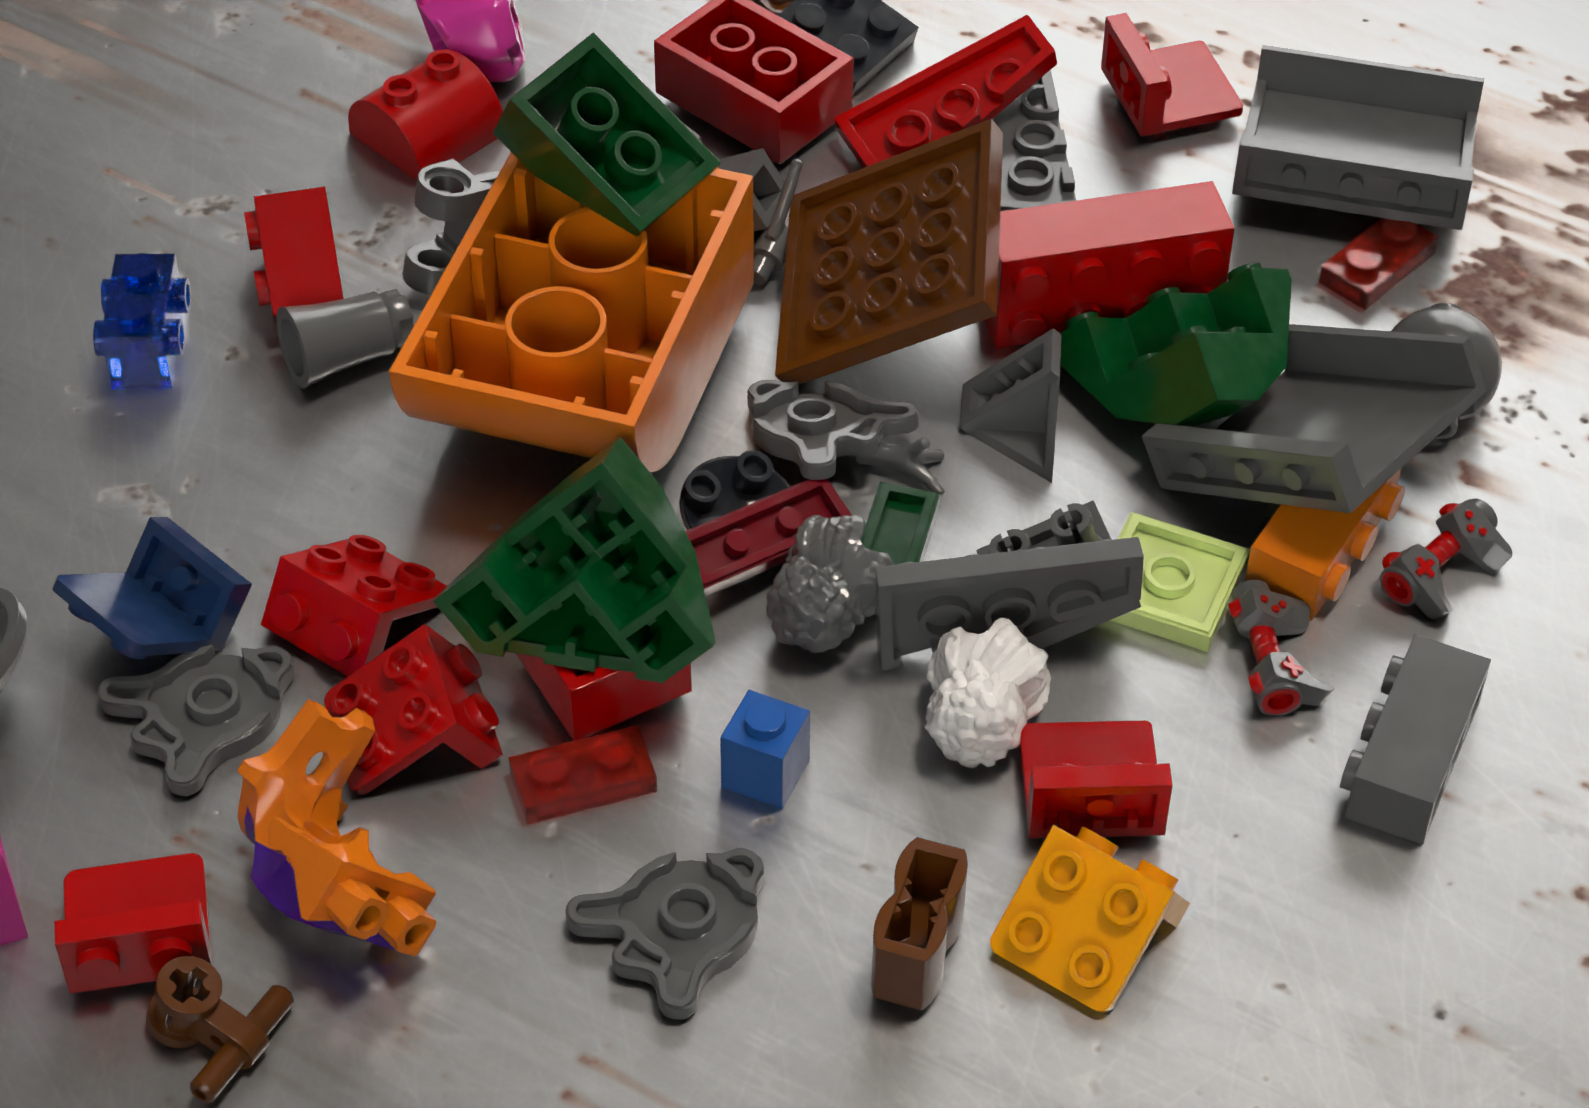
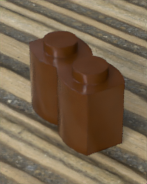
[871,837,968,1010]

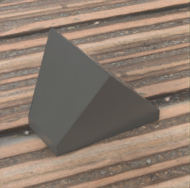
[960,328,1061,483]

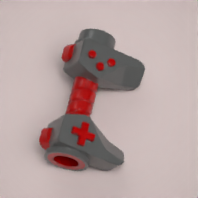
[1379,498,1513,619]
[1228,580,1334,716]

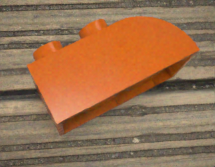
[389,152,754,472]

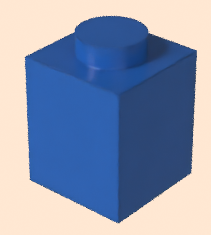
[720,689,810,809]

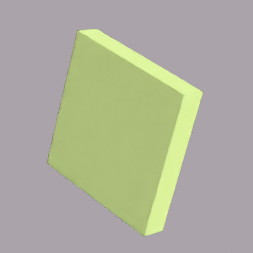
[1110,512,1250,652]

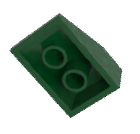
[493,32,722,237]

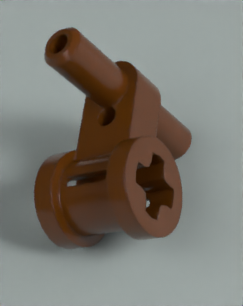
[146,956,294,1103]

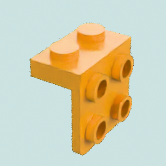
[990,825,1190,1013]

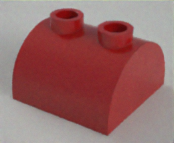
[348,49,503,182]

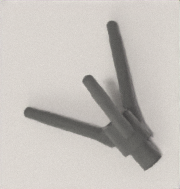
[754,159,803,285]

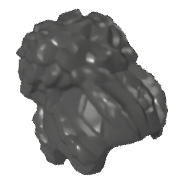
[766,515,895,653]

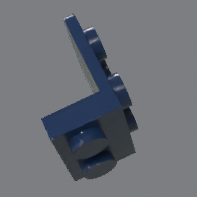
[52,517,252,659]

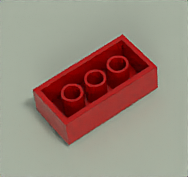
[985,181,1235,349]

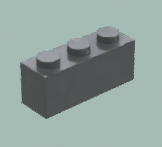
[1340,634,1491,845]

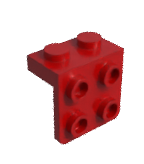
[261,535,447,676]
[324,624,503,795]
[54,853,212,994]

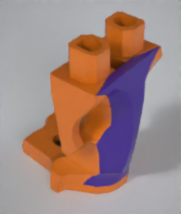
[237,699,436,957]

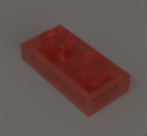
[1319,218,1439,310]
[508,725,657,825]

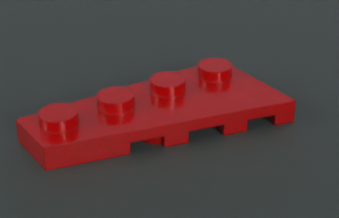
[834,14,1058,168]

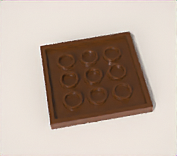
[775,119,1003,385]

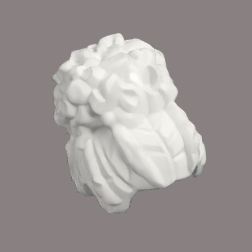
[925,618,1051,768]

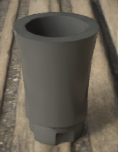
[277,289,414,389]

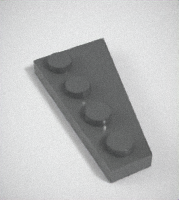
[992,70,1076,211]
[875,537,1144,672]

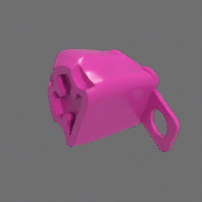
[415,0,526,82]

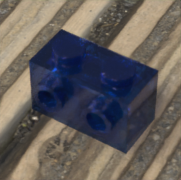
[93,253,191,389]

